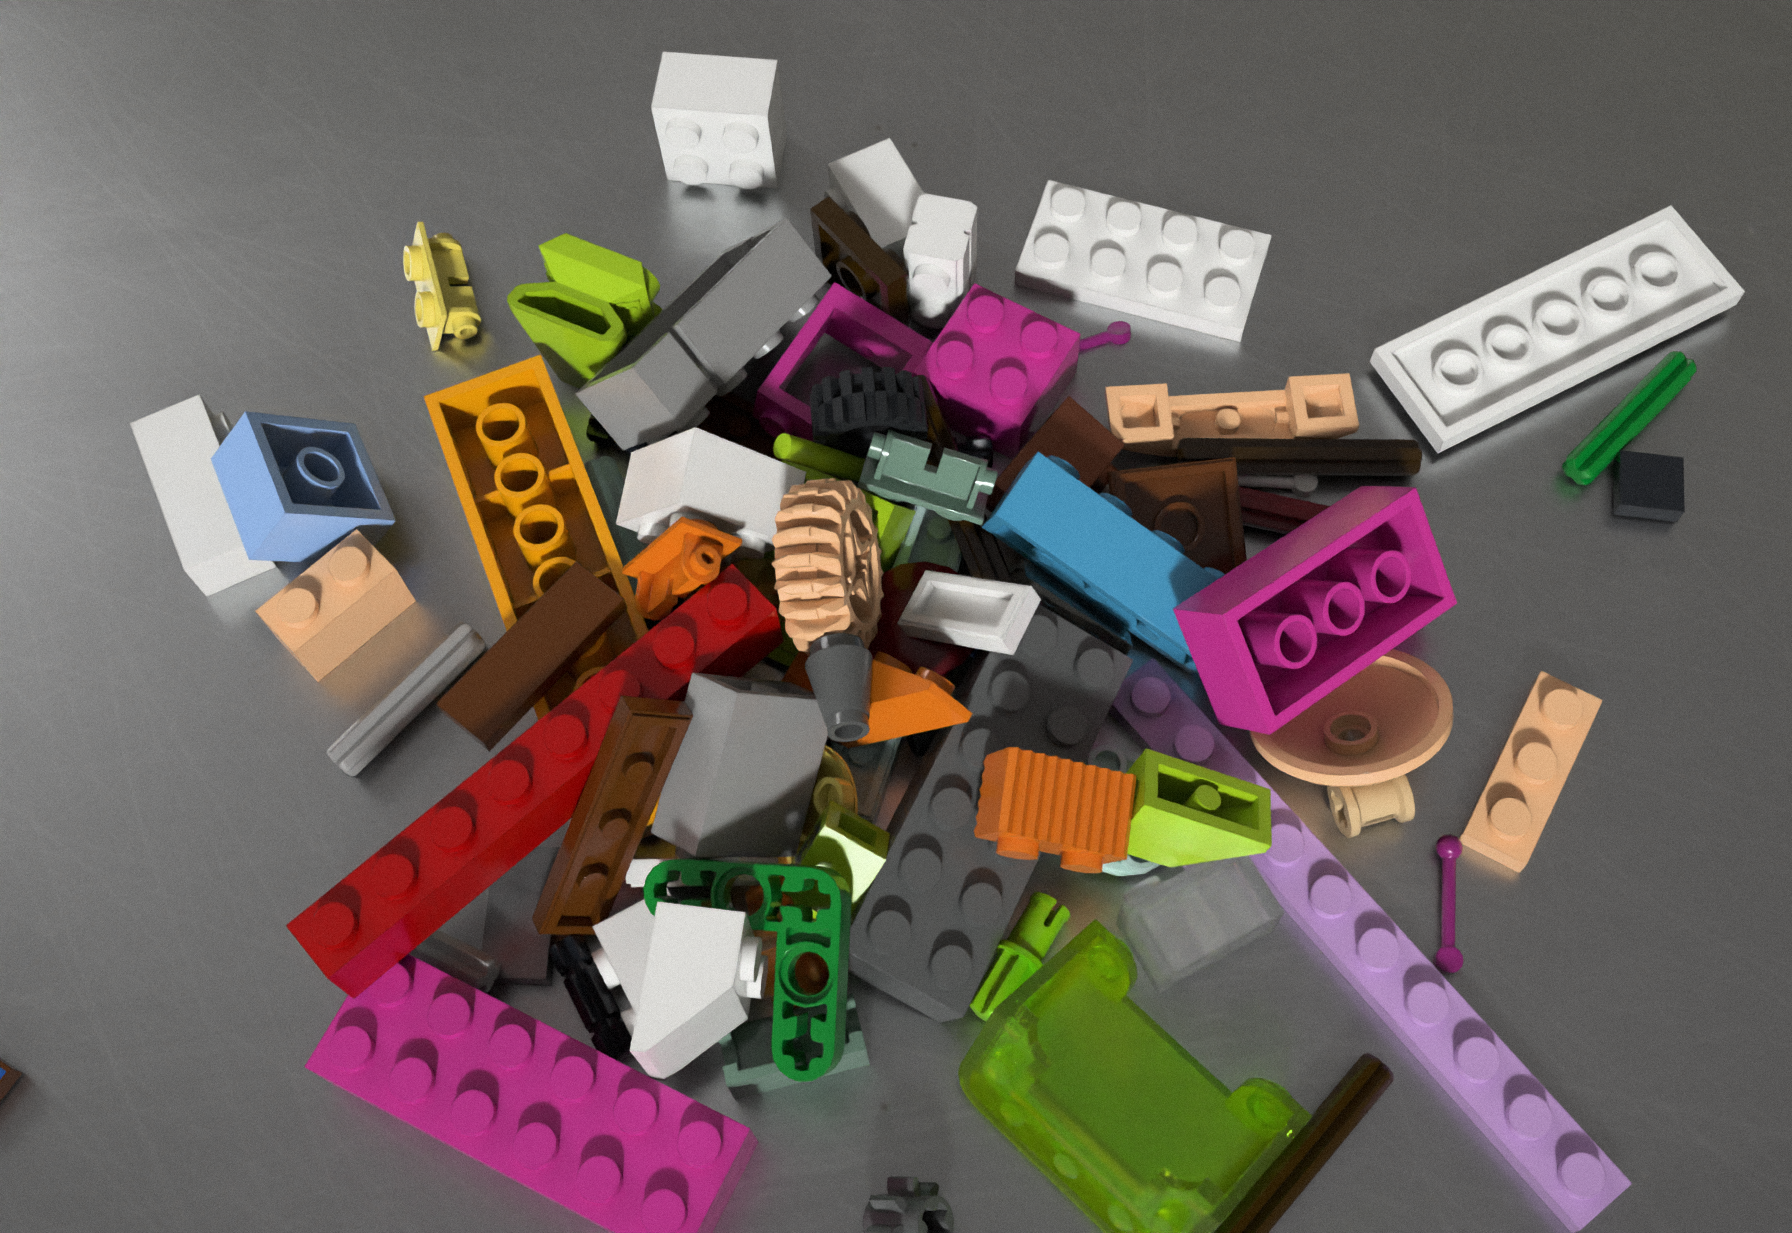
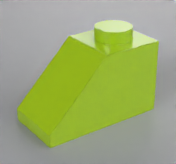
[1125,748,1272,867]

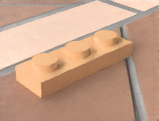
[1459,671,1603,873]

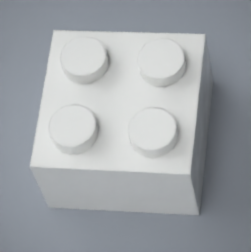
[651,52,787,189]
[616,427,806,568]

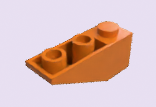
[781,651,973,749]

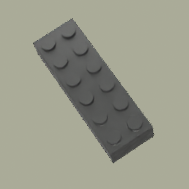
[848,605,1133,1023]

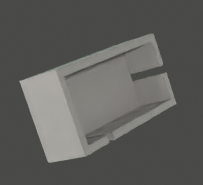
[575,218,831,450]

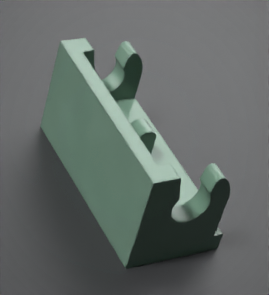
[718,993,870,1100]

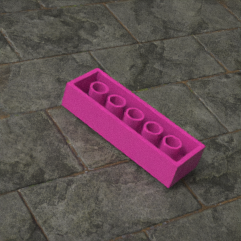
[304,954,759,1233]

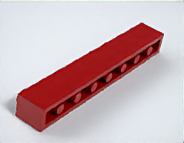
[285,564,784,999]

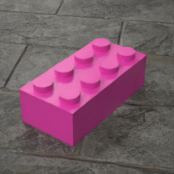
[1173,486,1457,735]

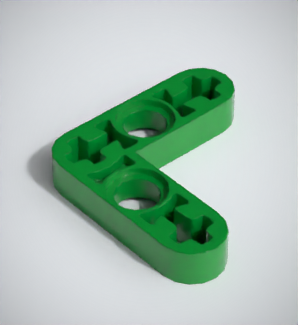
[643,858,852,1082]

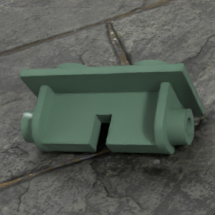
[858,429,998,525]

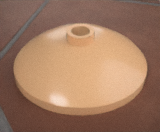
[1249,649,1454,787]

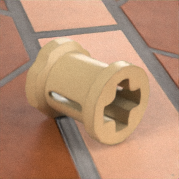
[1327,775,1415,838]

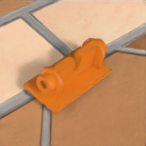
[622,516,742,620]

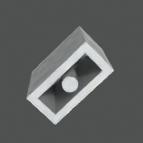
[651,672,828,859]

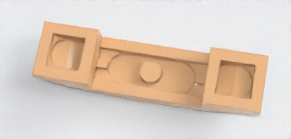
[1105,373,1359,457]

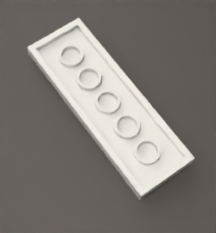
[1370,205,1745,454]

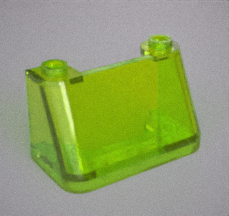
[958,919,1312,1233]

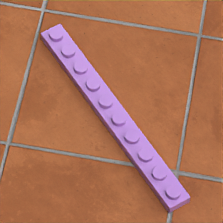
[1109,658,1632,1233]

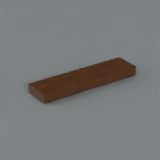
[532,696,693,935]

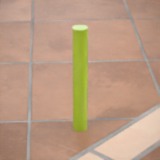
[773,433,866,483]

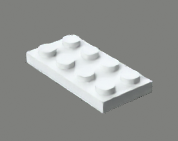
[1015,180,1272,342]

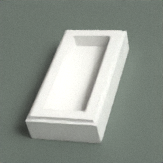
[897,570,1041,655]

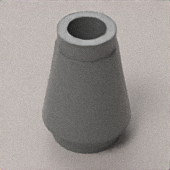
[805,633,873,742]

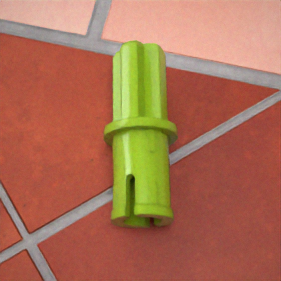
[969,892,1071,1026]

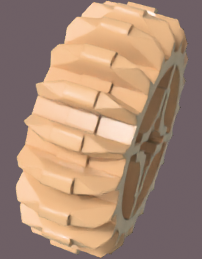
[771,478,884,657]

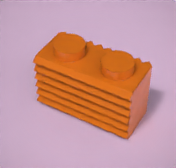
[974,747,1137,873]

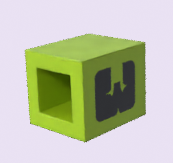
[783,800,890,919]

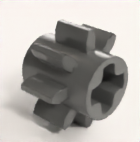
[863,1176,954,1233]

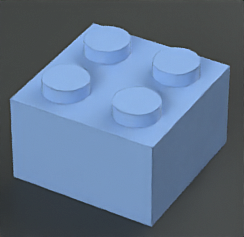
[211,411,396,563]

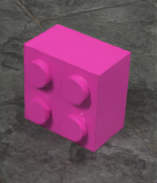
[913,283,1081,460]

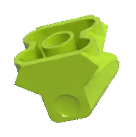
[507,233,663,389]

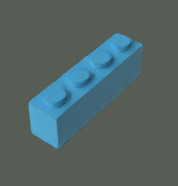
[982,452,1225,674]

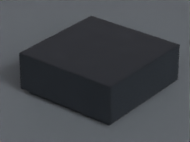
[1613,450,1685,522]

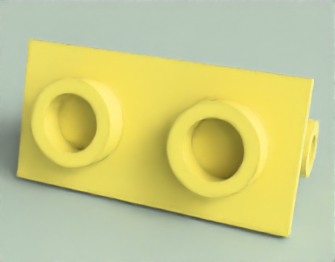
[403,222,481,351]

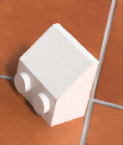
[630,902,768,1081]

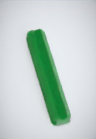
[1562,351,1697,485]

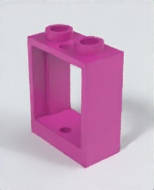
[752,282,933,458]

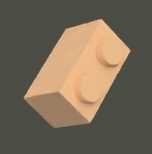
[255,529,416,682]

